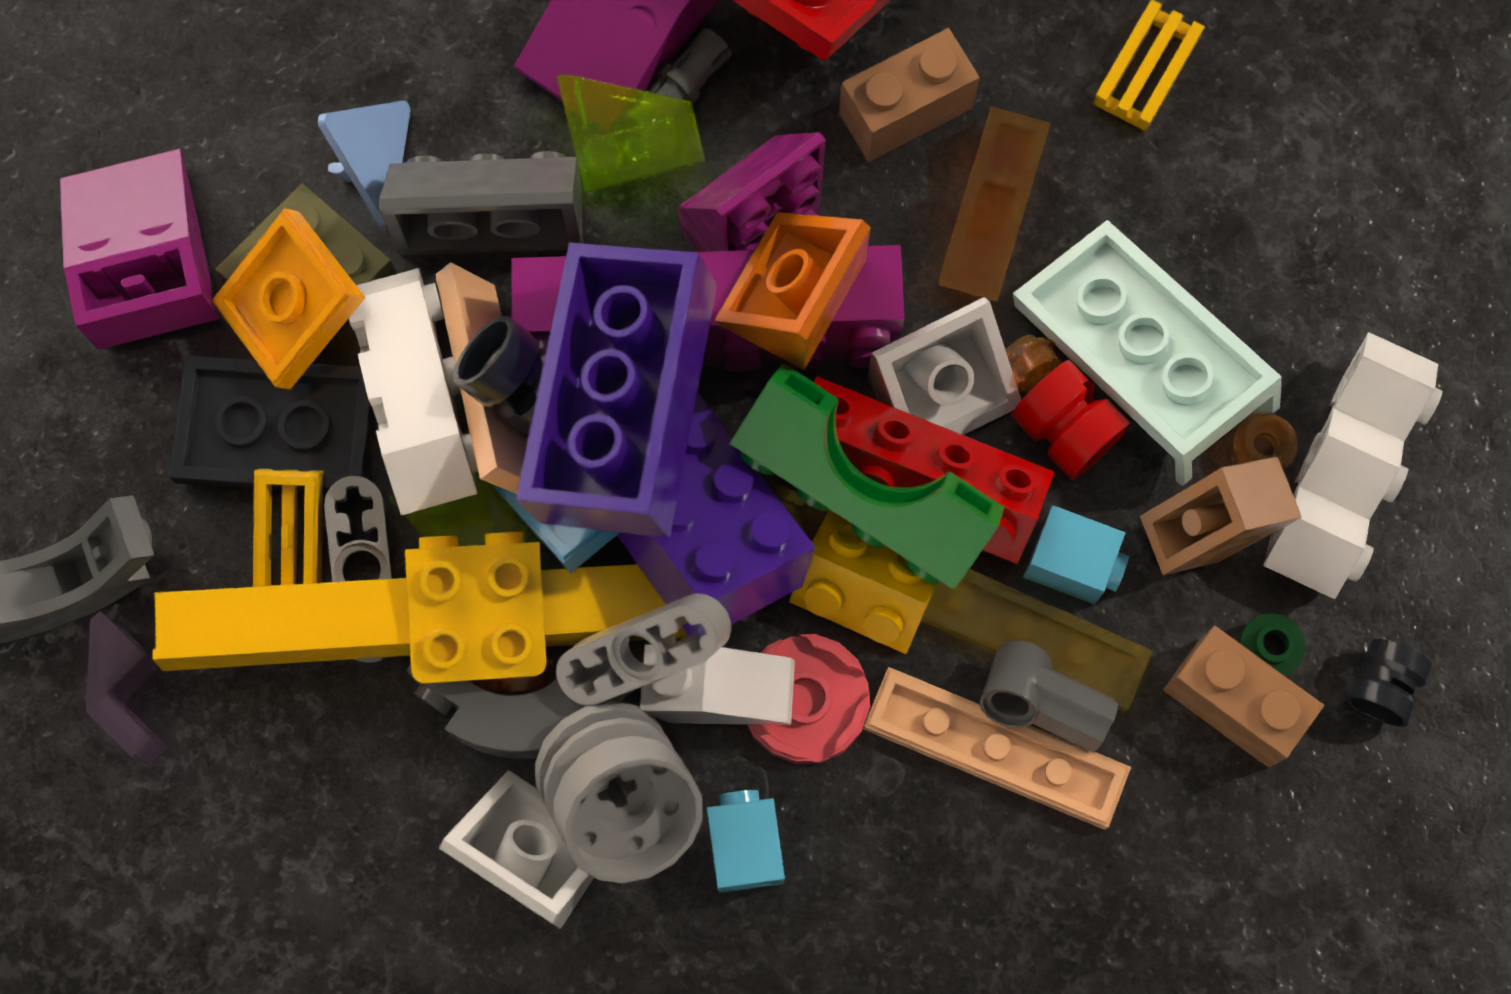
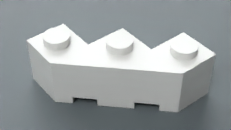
[349,268,478,515]
[1263,332,1442,599]

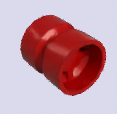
[1010,360,1132,480]

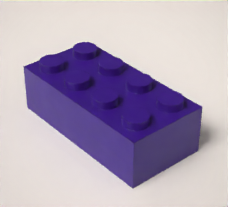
[516,243,717,538]
[617,392,815,636]

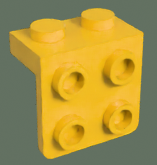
[789,510,937,654]
[405,532,546,683]

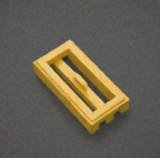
[1093,0,1205,131]
[253,469,323,587]

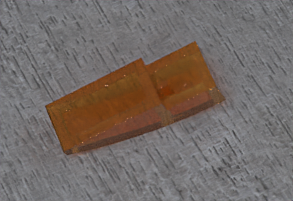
[938,106,1051,302]

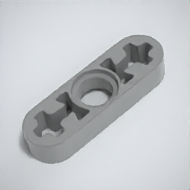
[324,476,393,663]
[556,594,731,705]

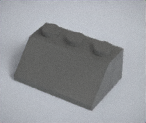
[379,151,583,256]

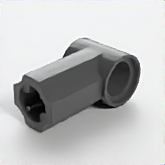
[980,640,1119,753]

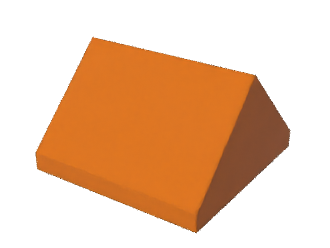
[715,212,871,370]

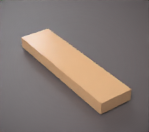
[435,263,529,494]
[863,667,1131,830]

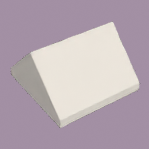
[867,297,1021,435]
[439,770,594,929]

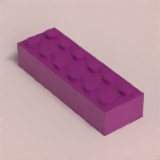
[511,245,905,372]

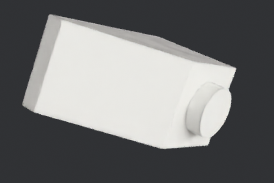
[640,645,795,725]

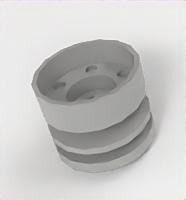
[535,701,702,883]

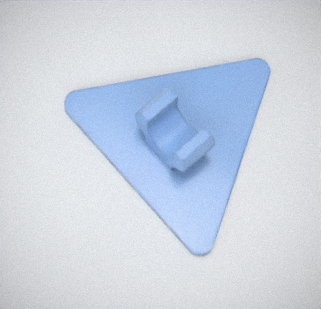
[318,100,410,226]

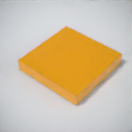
[212,208,366,389]

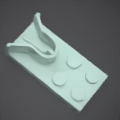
[1013,220,1282,486]

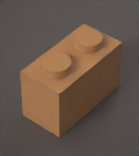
[839,28,980,162]
[1140,457,1302,575]
[1163,625,1324,768]

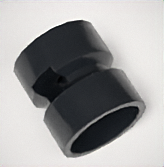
[453,316,547,438]

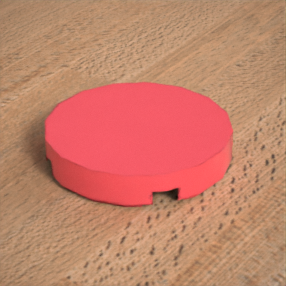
[747,634,870,764]

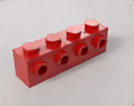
[814,376,1054,564]

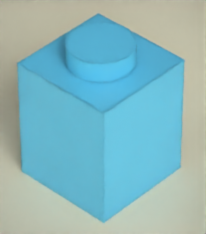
[1023,505,1129,605]
[707,790,785,893]

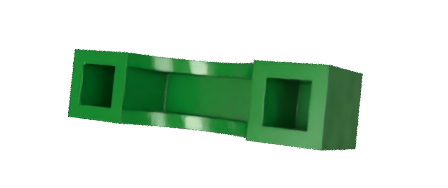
[729,363,1005,590]

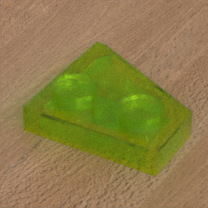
[557,74,705,192]

